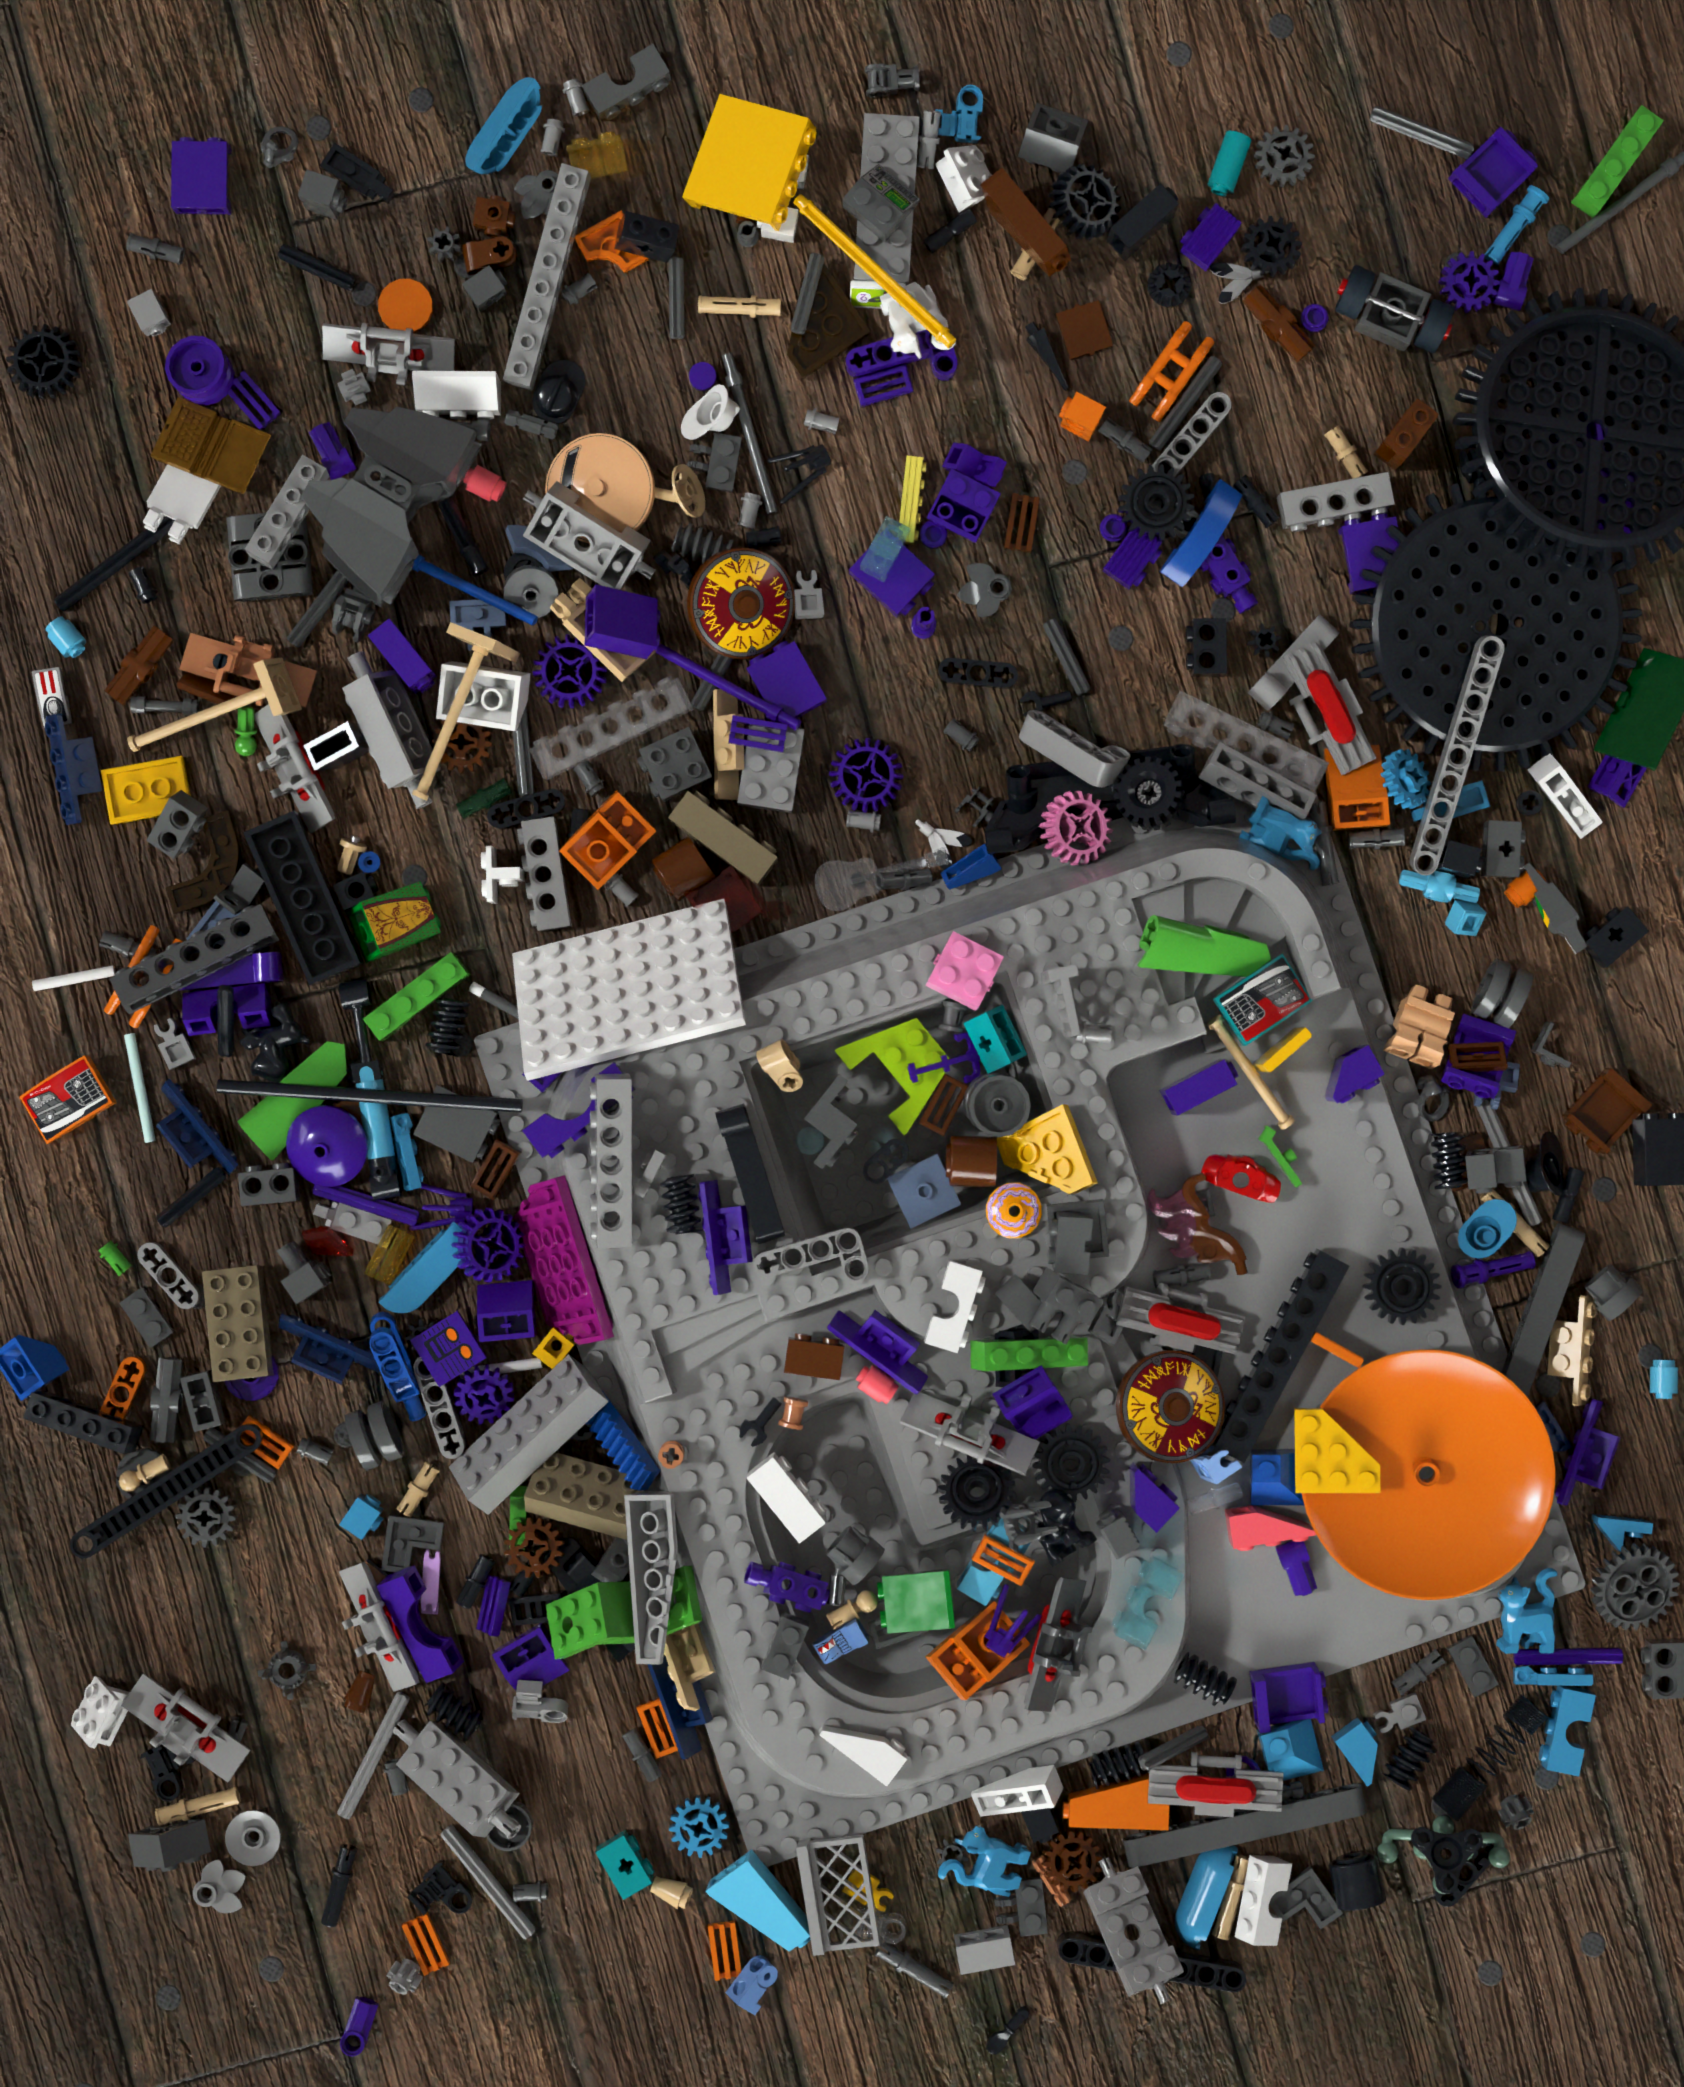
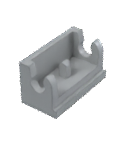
[954,1925,1015,1975]

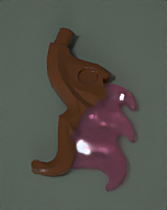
[1147,1173,1248,1275]

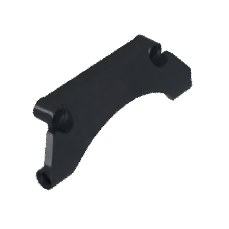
[985,744,1236,854]

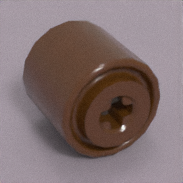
[652,836,715,901]
[946,1136,997,1187]

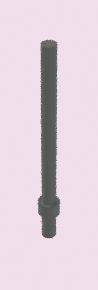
[1556,151,1684,254]
[722,353,778,514]

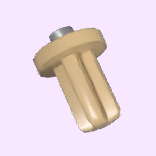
[337,835,367,875]

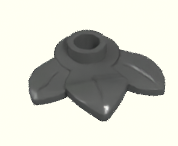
[514,170,558,219]
[957,563,1012,617]

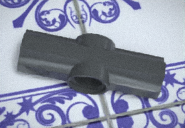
[150,1357,184,1443]

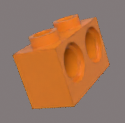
[1058,392,1106,442]

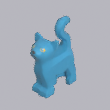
[1239,796,1321,870]
[1496,1568,1557,1654]
[938,1825,1031,1897]

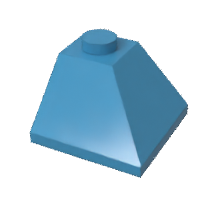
[1257,1719,1324,1781]

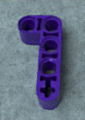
[846,330,958,381]
[178,952,284,991]

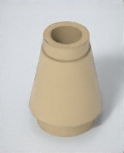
[650,1876,693,1909]

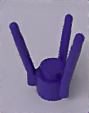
[409,1183,473,1231]
[984,1584,1041,1658]

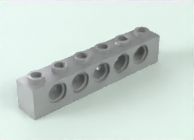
[590,1074,632,1248]

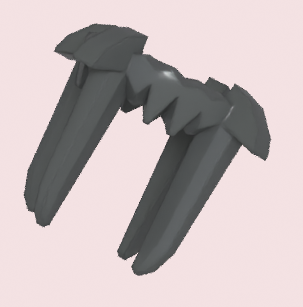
[999,1496,1059,1552]
[258,1641,316,1700]

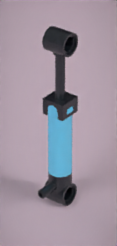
[339,979,402,1200]

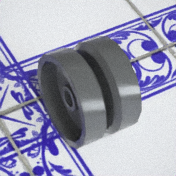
[1471,958,1533,1028]
[963,1071,1031,1137]
[345,1400,404,1471]

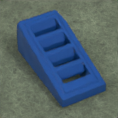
[940,843,1002,890]

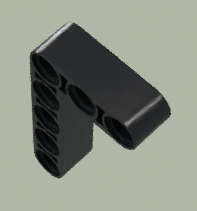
[715,1103,785,1245]

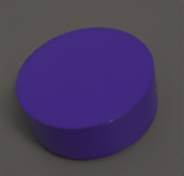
[689,362,717,391]
[920,521,947,549]

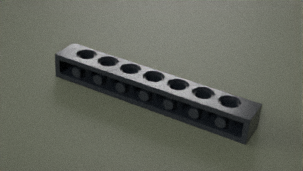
[1212,1248,1349,1463]

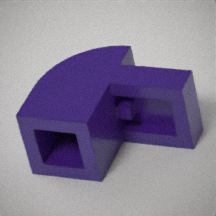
[942,442,1007,487]

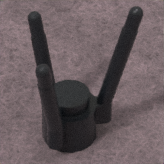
[767,444,831,504]

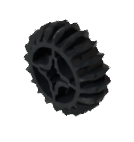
[1048,164,1122,240]
[6,324,82,400]

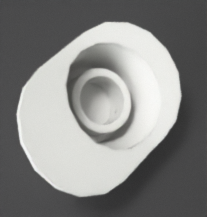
[681,384,740,440]

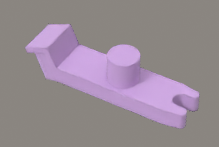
[421,1549,441,1615]

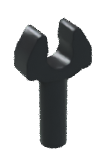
[1019,691,1072,717]
[739,1397,782,1447]

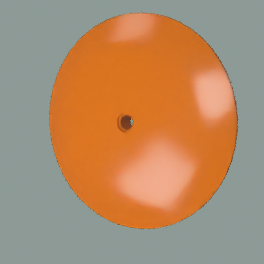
[1302,1349,1555,1600]

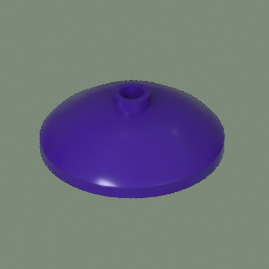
[286,1105,368,1187]

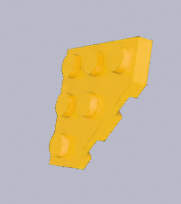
[997,1104,1098,1194]
[1294,1408,1381,1493]

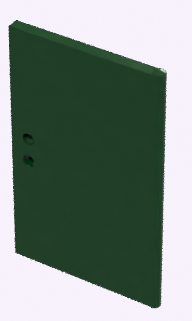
[1593,648,1684,771]

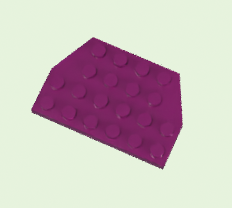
[514,1175,614,1345]

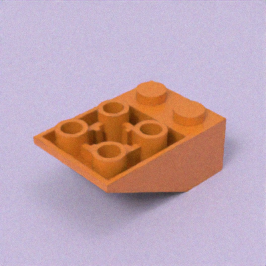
[1324,745,1390,831]

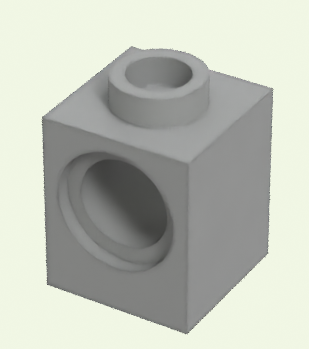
[127,289,171,336]

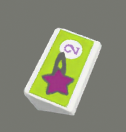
[850,280,906,309]

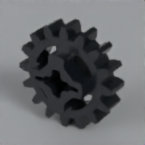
[1241,216,1302,278]

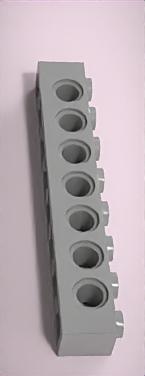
[503,163,591,391]

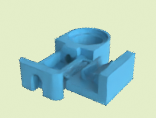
[935,85,983,144]

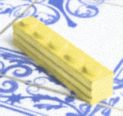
[897,455,926,545]

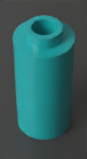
[1207,131,1252,197]

